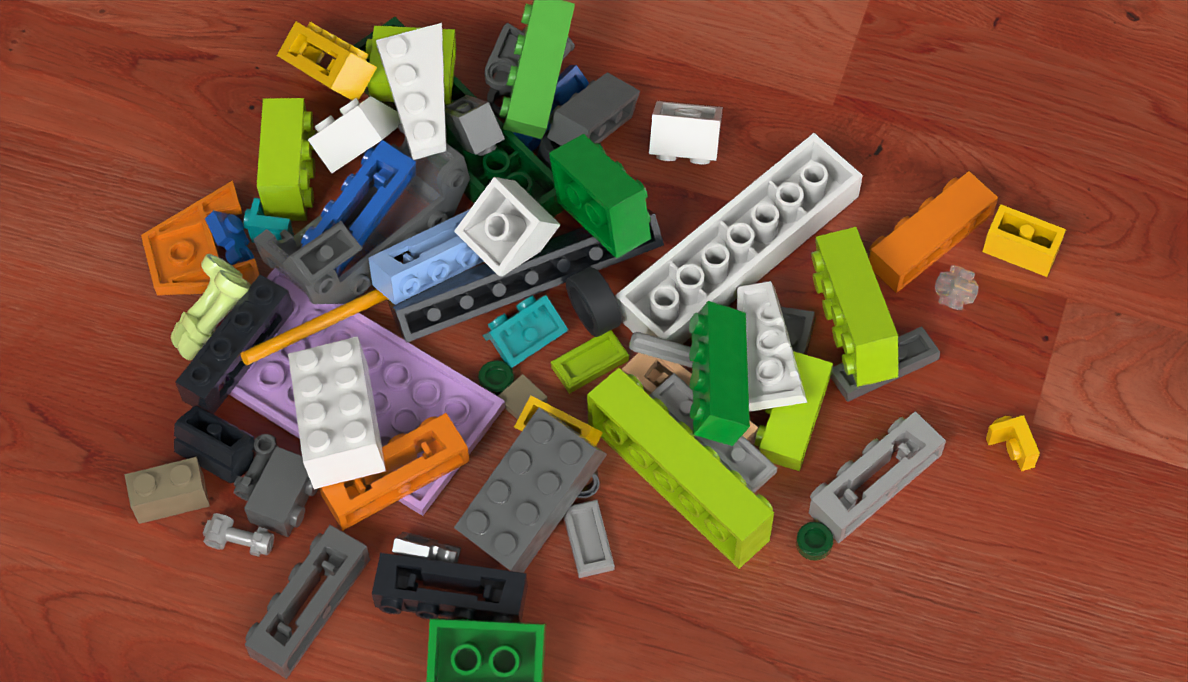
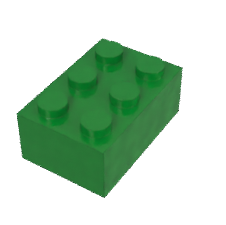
[549,134,651,259]
[426,618,546,682]

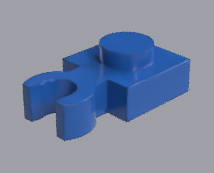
[205,210,254,265]

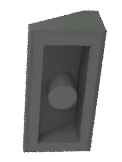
[282,221,363,287]

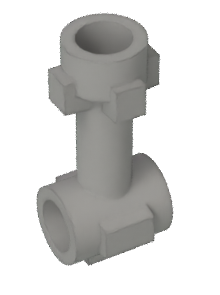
[203,513,274,557]

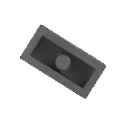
[244,446,318,537]

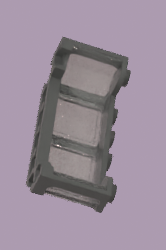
[253,124,470,304]

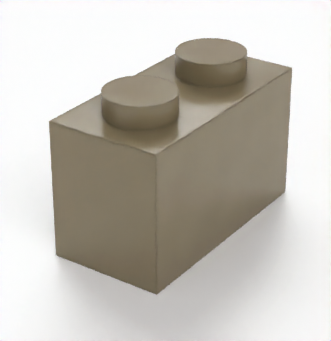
[124,457,210,524]

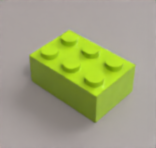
[257,98,316,221]

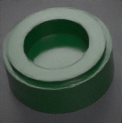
[478,360,514,396]
[796,522,833,561]

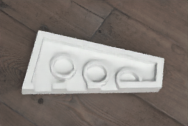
[376,23,446,160]
[737,281,807,412]

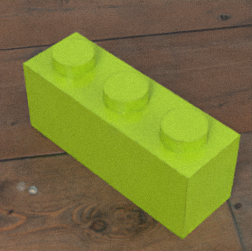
[754,351,833,471]

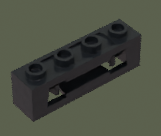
[175,275,294,414]
[372,553,528,622]

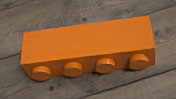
[869,171,998,293]

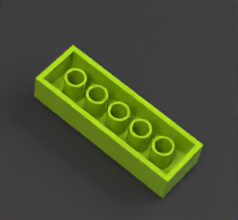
[587,368,774,569]

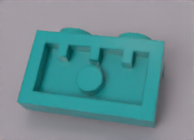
[482,295,568,368]

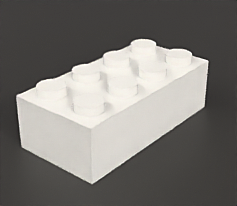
[288,336,386,489]

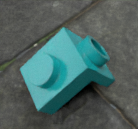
[244,198,294,243]

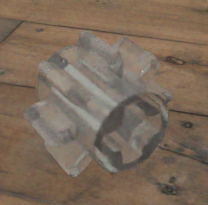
[935,265,979,310]

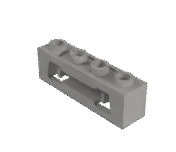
[809,411,946,543]

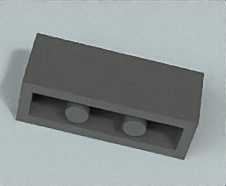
[548,72,640,146]

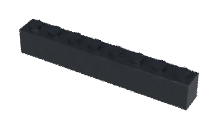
[387,208,664,343]

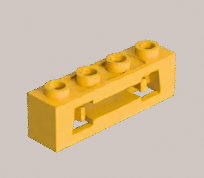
[277,21,377,101]

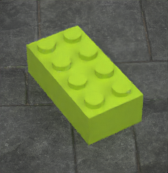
[811,227,899,387]

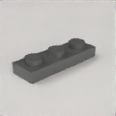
[830,326,940,402]

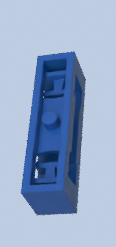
[301,140,416,278]

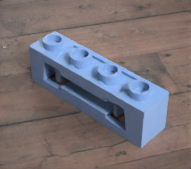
[368,209,484,305]

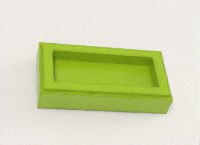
[551,330,629,394]

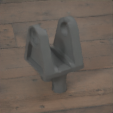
[485,23,575,119]

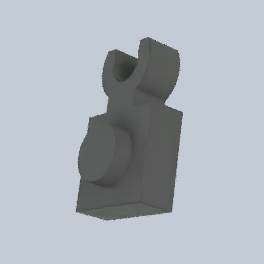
[392,531,461,563]

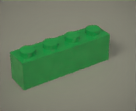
[689,301,750,446]

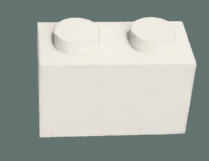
[308,96,401,173]
[649,101,723,164]
[454,177,560,276]

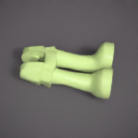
[171,254,251,360]

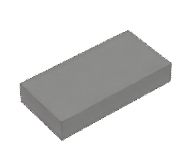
[563,500,615,578]

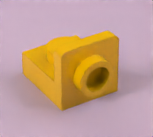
[986,415,1040,471]

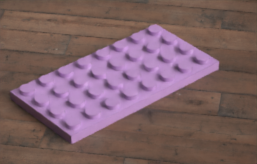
[218,268,505,516]

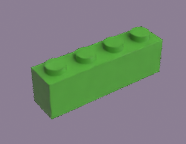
[499,0,575,139]

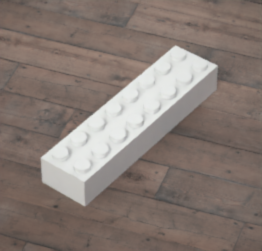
[615,133,863,344]

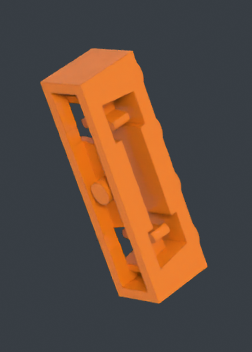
[320,413,470,531]

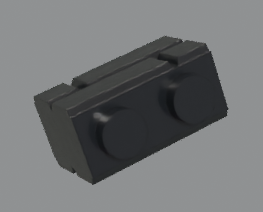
[174,405,254,483]

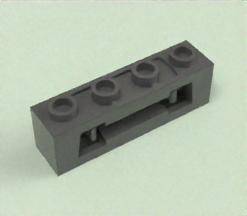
[245,525,370,679]

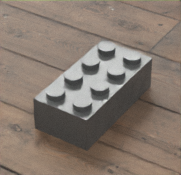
[454,407,607,573]

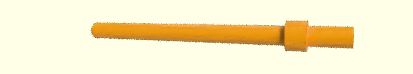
[241,289,389,365]

